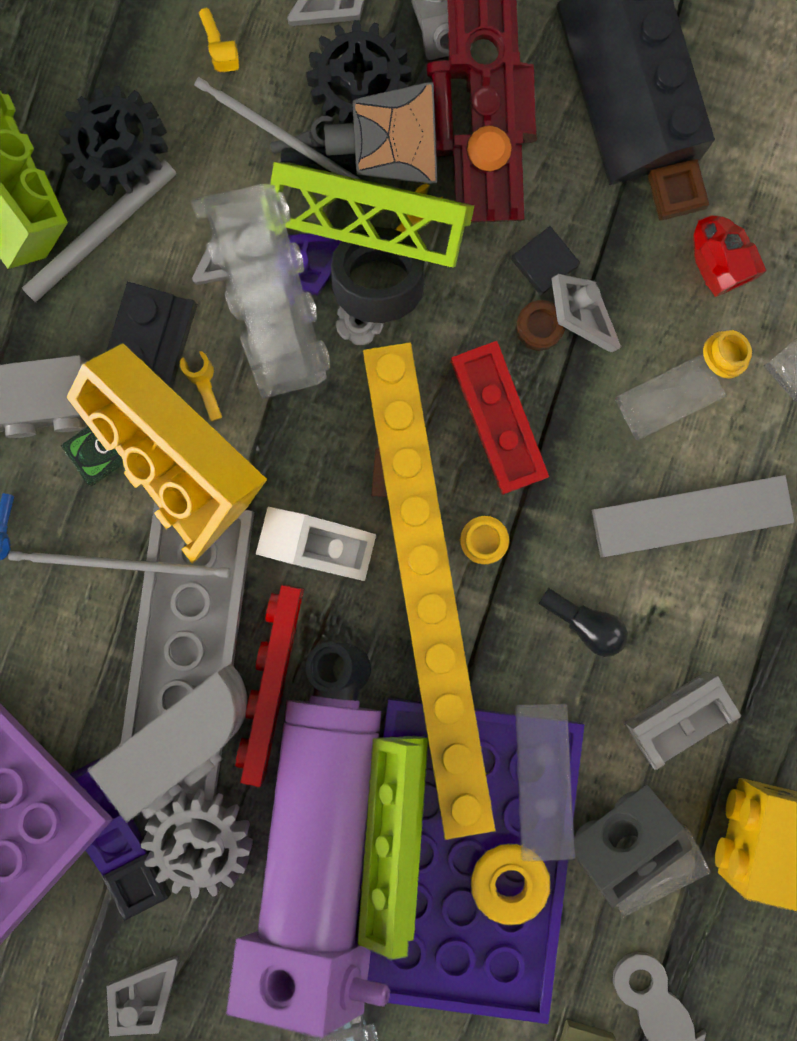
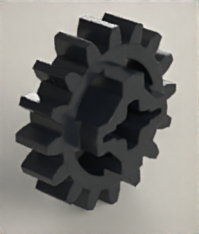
[306,20,411,124]
[59,86,168,196]

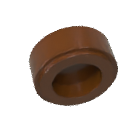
[516,300,565,351]

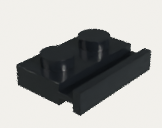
[106,281,198,389]

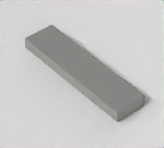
[592,475,795,558]

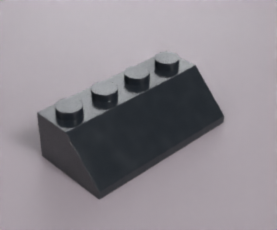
[556,0,715,185]

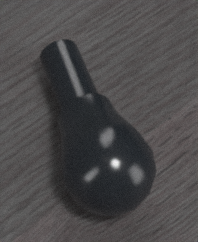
[538,588,628,657]

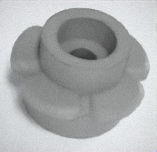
[336,306,383,345]

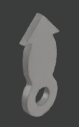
[613,952,706,1041]

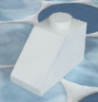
[256,507,376,581]

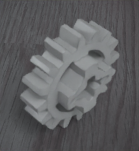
[141,789,253,898]

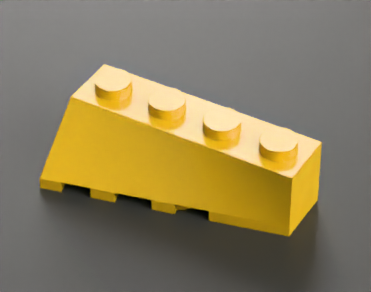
[67,343,267,563]

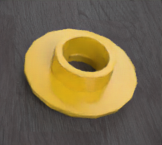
[471,844,550,925]

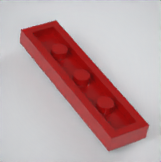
[235,585,304,787]

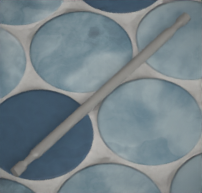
[194,77,395,212]
[8,551,231,578]

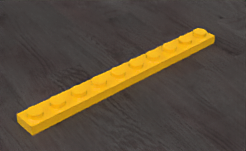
[363,342,495,840]

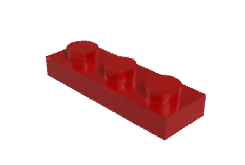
[451,341,549,495]

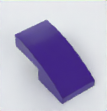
[70,758,146,876]

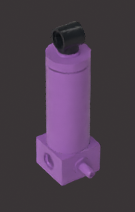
[227,642,390,1038]

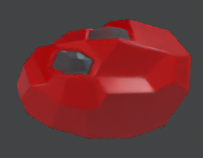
[693,215,767,297]

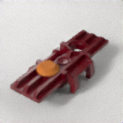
[426,0,537,223]

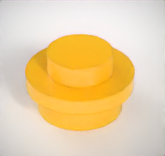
[703,330,752,378]
[460,516,509,564]

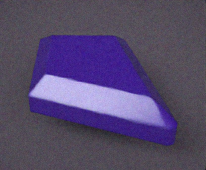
[271,231,355,296]

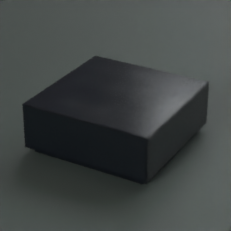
[511,226,580,296]
[102,851,171,921]

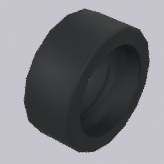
[331,227,425,323]

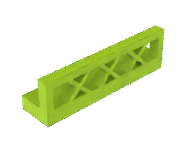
[264,162,474,268]
[358,736,428,960]

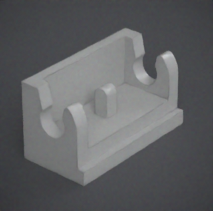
[624,672,741,770]

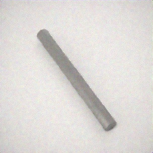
[22,159,177,302]

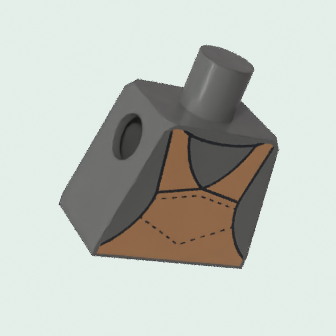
[324,82,437,184]

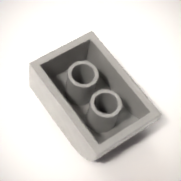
[88,664,248,822]

